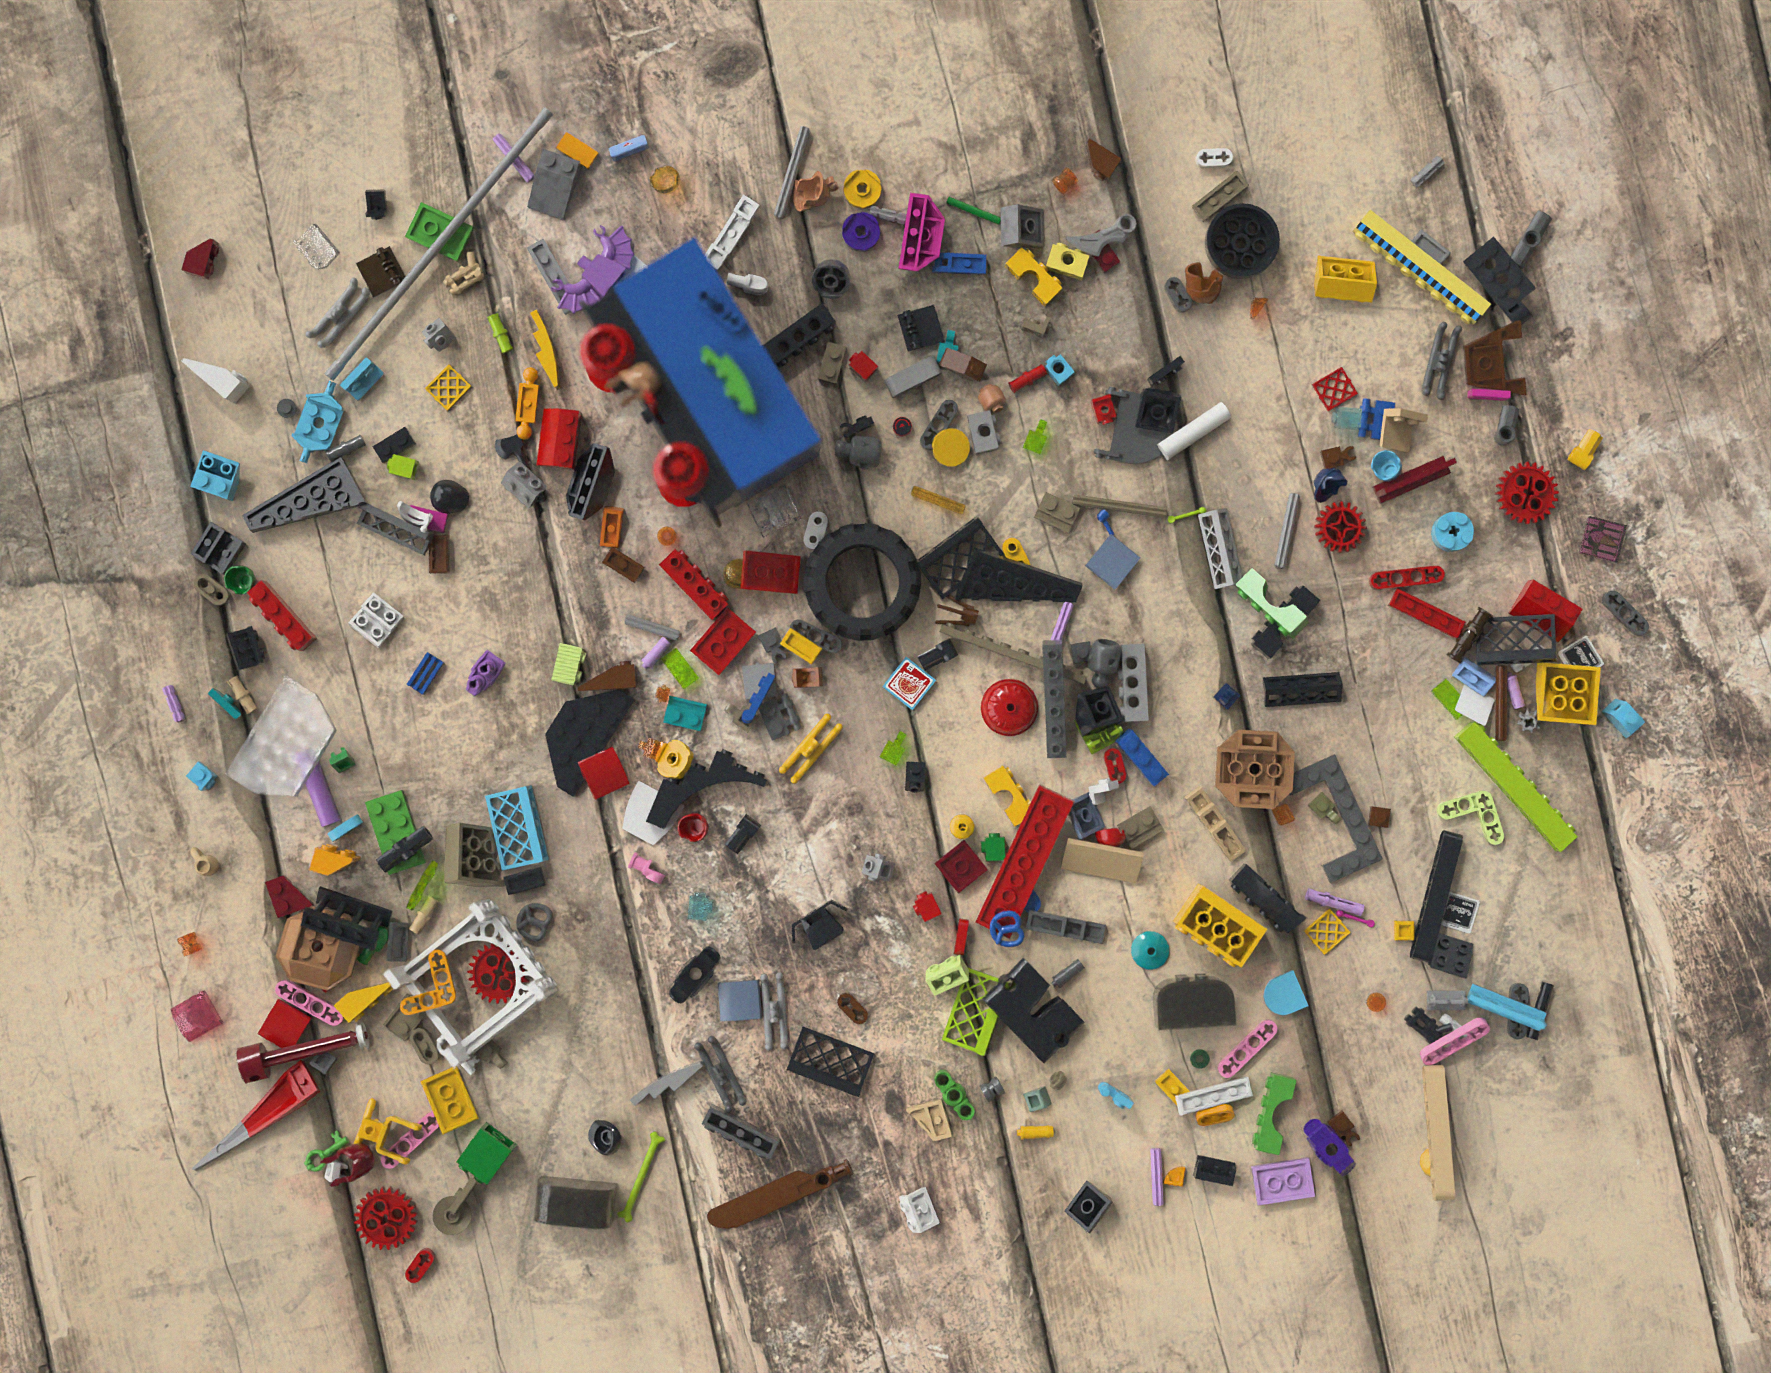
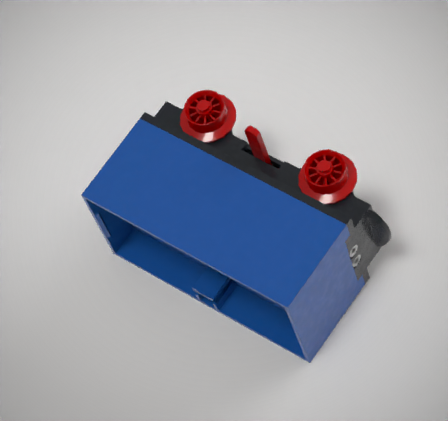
[579,237,821,529]

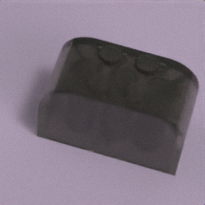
[1153,973,1236,1030]
[533,1176,617,1229]

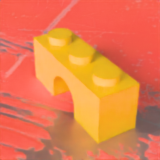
[1005,247,1062,307]
[983,765,1031,827]

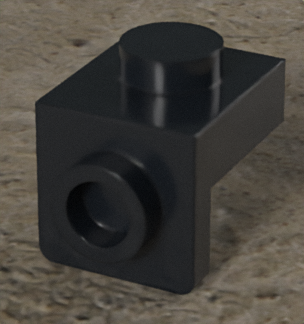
[365,189,388,220]
[905,762,926,793]

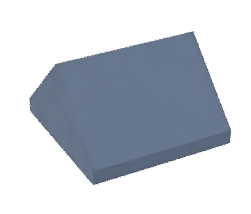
[1068,792,1105,839]

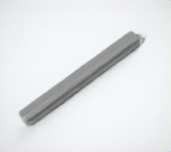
[774,126,810,219]

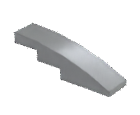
[630,1061,704,1106]

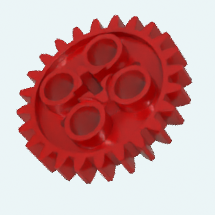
[1495,462,1559,524]
[467,941,529,1004]
[354,1186,418,1250]

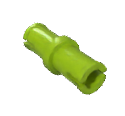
[487,313,513,354]

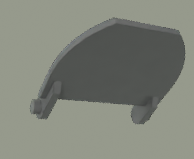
[1094,387,1168,464]

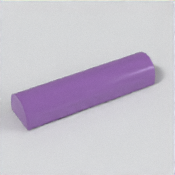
[295,749,341,827]

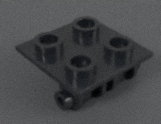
[897,305,944,352]
[1428,933,1473,979]

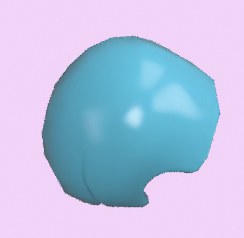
[1371,450,1402,482]

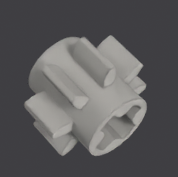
[1517,708,1540,733]

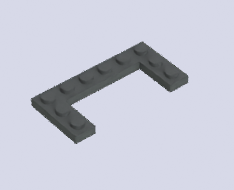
[1289,754,1383,883]

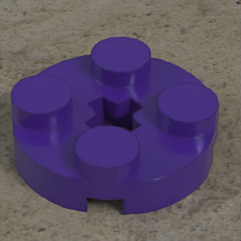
[842,212,880,252]

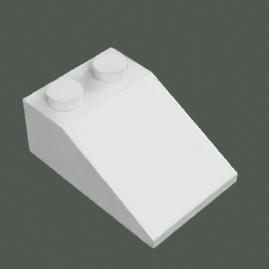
[182,358,250,404]

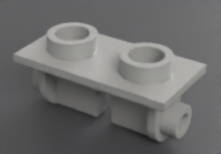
[1427,991,1468,1010]

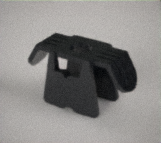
[792,899,848,950]
[669,946,721,1003]

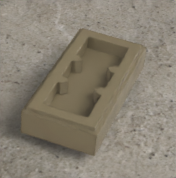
[449,1177,477,1215]

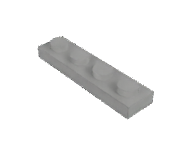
[527,239,572,315]

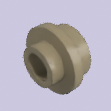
[1049,1071,1067,1090]

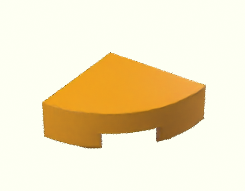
[1163,1166,1185,1187]

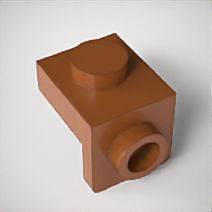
[792,667,823,688]

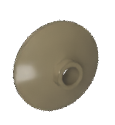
[433,1196,472,1235]

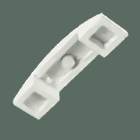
[705,194,760,270]

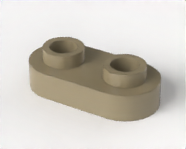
[194,574,230,605]
[410,1027,439,1065]

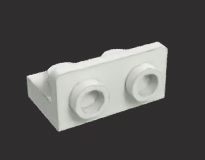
[899,1187,939,1233]

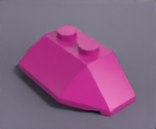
[898,192,945,272]

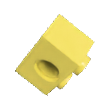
[1046,243,1090,280]

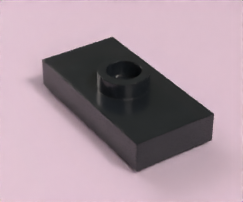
[503,867,546,895]

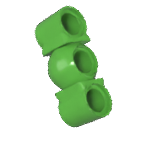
[934,1069,975,1120]

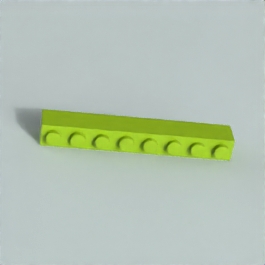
[1454,722,1578,852]

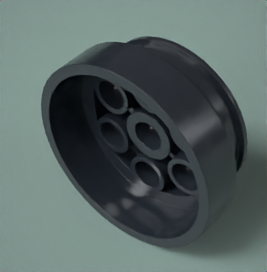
[1205,203,1280,279]

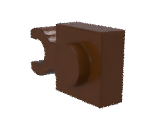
[1320,446,1356,469]
[1327,1110,1360,1147]

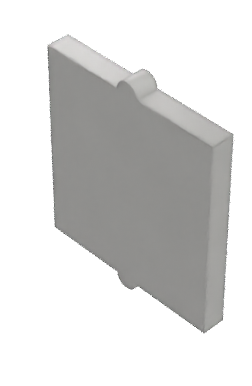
[742,663,777,699]

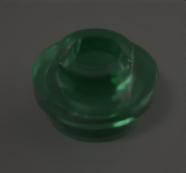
[1190,1049,1210,1069]

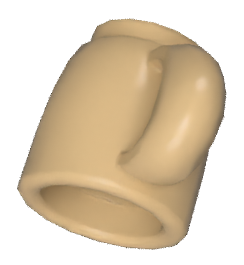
[191,847,219,876]

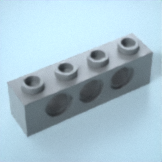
[1118,644,1149,722]

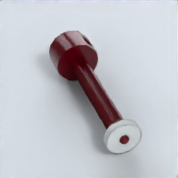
[237,1021,369,1084]

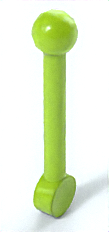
[1167,507,1206,523]

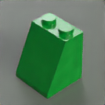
[456,1122,517,1185]

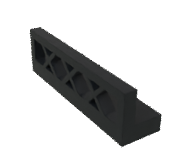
[1262,672,1343,707]

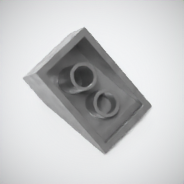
[527,149,583,220]

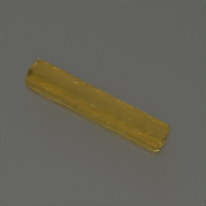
[911,486,966,514]

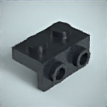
[226,626,265,671]

